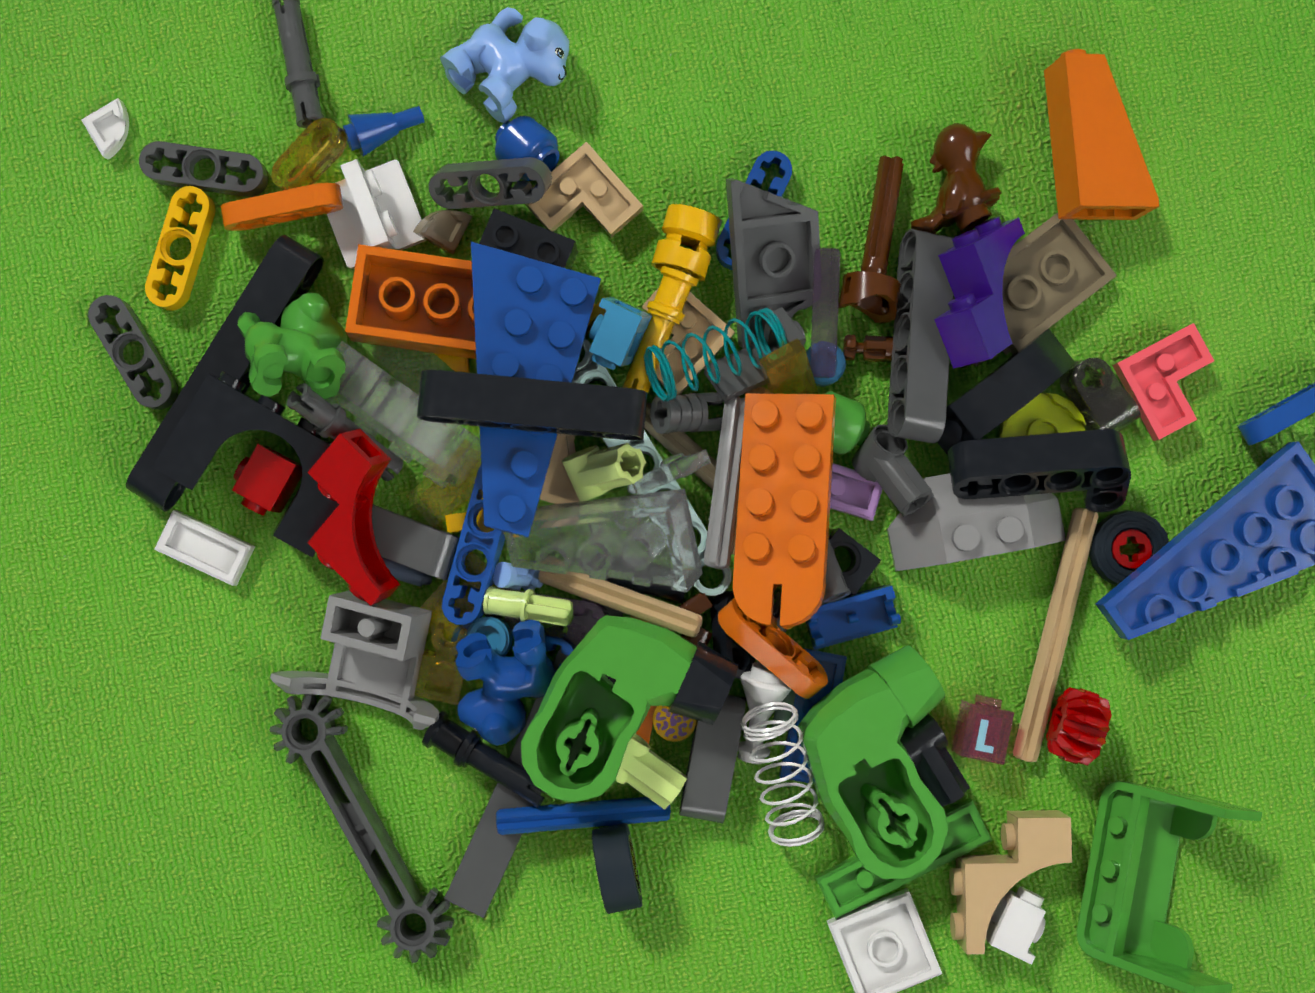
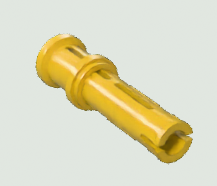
[623,266,699,394]

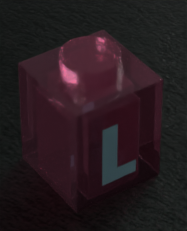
[951,694,1014,765]

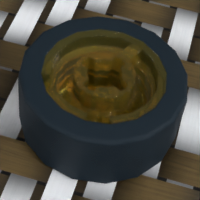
[592,823,642,914]

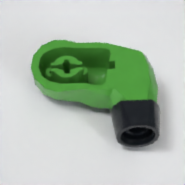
[521,615,738,802]

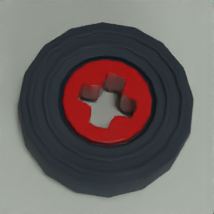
[1089,510,1169,586]

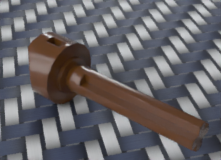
[838,155,904,323]

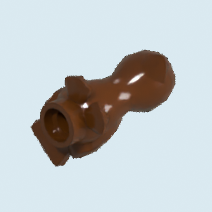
[911,123,1002,234]

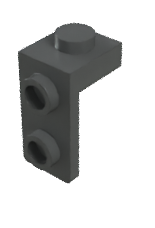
[704,307,806,401]

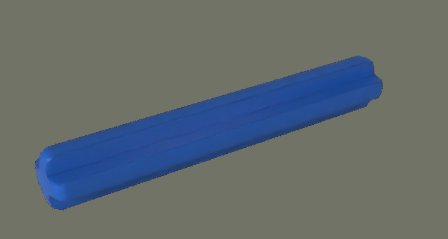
[496,797,671,835]

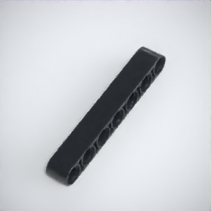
[126,235,324,512]

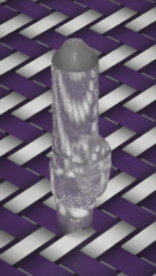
[627,450,711,495]

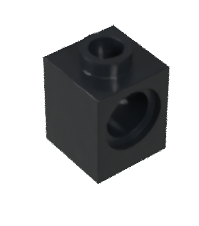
[828,528,881,595]

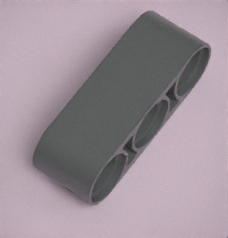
[372,504,460,580]
[679,694,746,824]

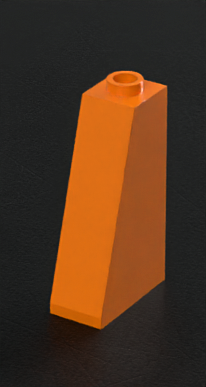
[1044,49,1159,220]

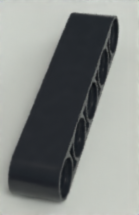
[416,370,647,440]

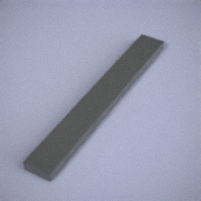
[444,598,624,918]

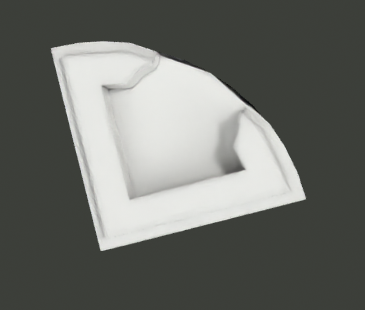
[81,98,129,160]

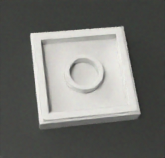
[826,888,942,993]

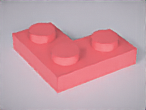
[1112,323,1214,441]

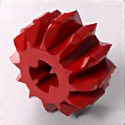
[1046,687,1112,766]

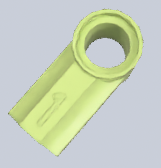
[562,443,646,502]
[615,733,687,810]

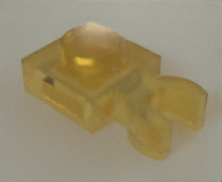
[414,622,467,705]

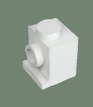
[986,886,1046,965]

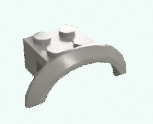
[270,591,439,730]

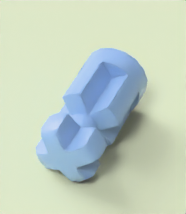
[493,562,543,591]

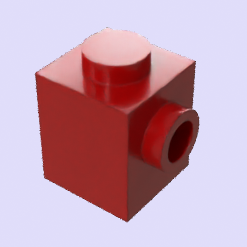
[232,444,302,516]

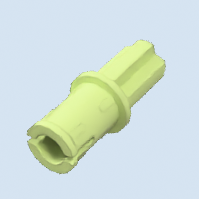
[483,586,574,626]

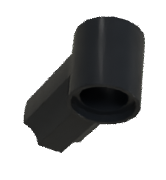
[900,713,970,807]

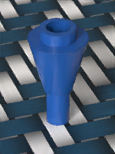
[343,106,425,157]

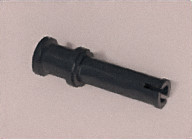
[422,711,547,808]

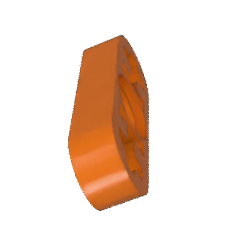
[221,183,343,231]
[718,598,828,699]

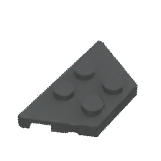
[726,178,823,349]

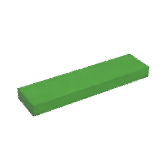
[815,798,992,919]

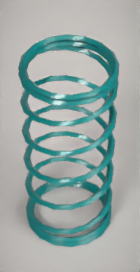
[644,307,788,402]

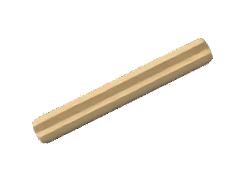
[538,560,703,638]

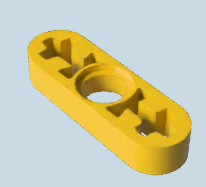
[145,186,215,311]

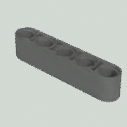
[887,229,954,443]

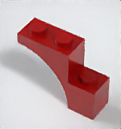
[307,429,401,606]

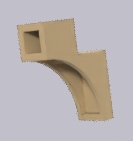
[949,810,1072,954]

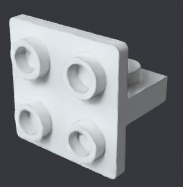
[327,159,427,269]

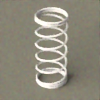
[740,702,825,847]

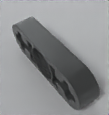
[139,141,269,197]
[429,157,552,209]
[88,295,178,410]

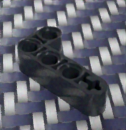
[947,429,1131,513]

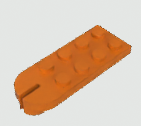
[733,393,836,630]

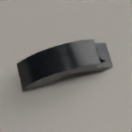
[937,328,1076,456]

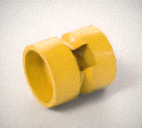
[652,204,722,282]

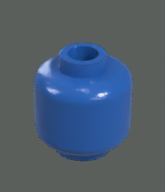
[495,116,560,181]

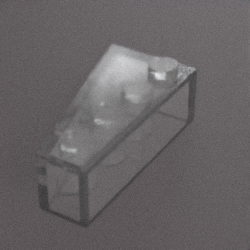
[326,341,481,489]
[503,489,703,592]

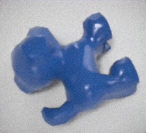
[455,620,555,745]

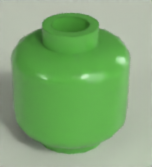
[824,391,870,455]

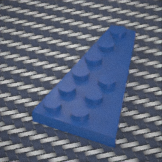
[471,242,601,538]
[1095,441,1315,640]

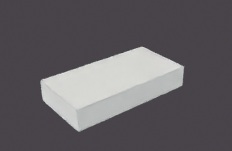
[154,510,255,586]

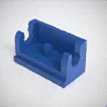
[806,585,901,650]

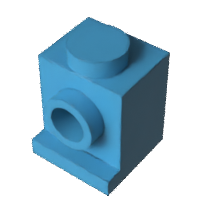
[589,297,652,370]

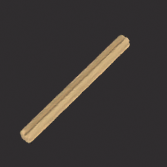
[1013,508,1098,762]

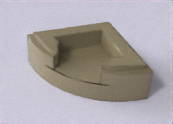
[413,209,473,254]

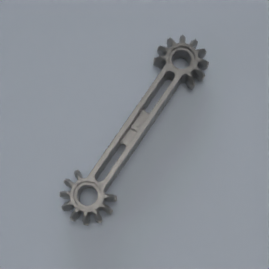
[270,694,454,963]

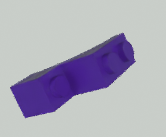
[934,216,1025,369]

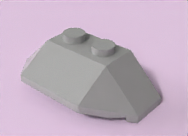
[887,473,1066,571]

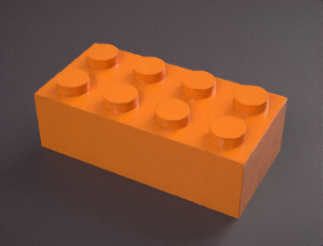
[345,244,476,359]

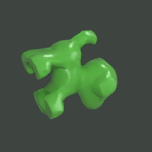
[237,292,347,400]

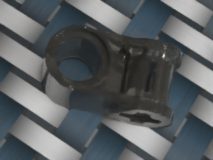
[1060,358,1141,432]

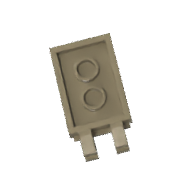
[974,213,1117,367]

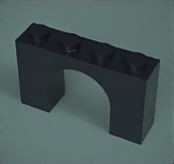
[151,371,339,558]

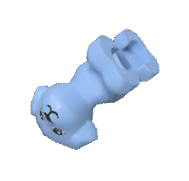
[440,7,569,123]

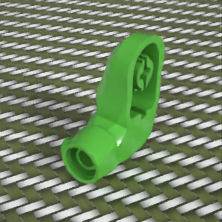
[797,645,948,879]

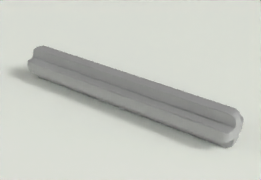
[704,397,745,569]

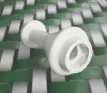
[738,662,792,764]

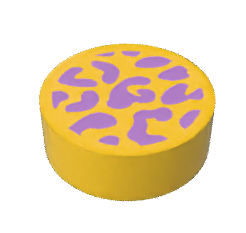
[653,706,696,742]

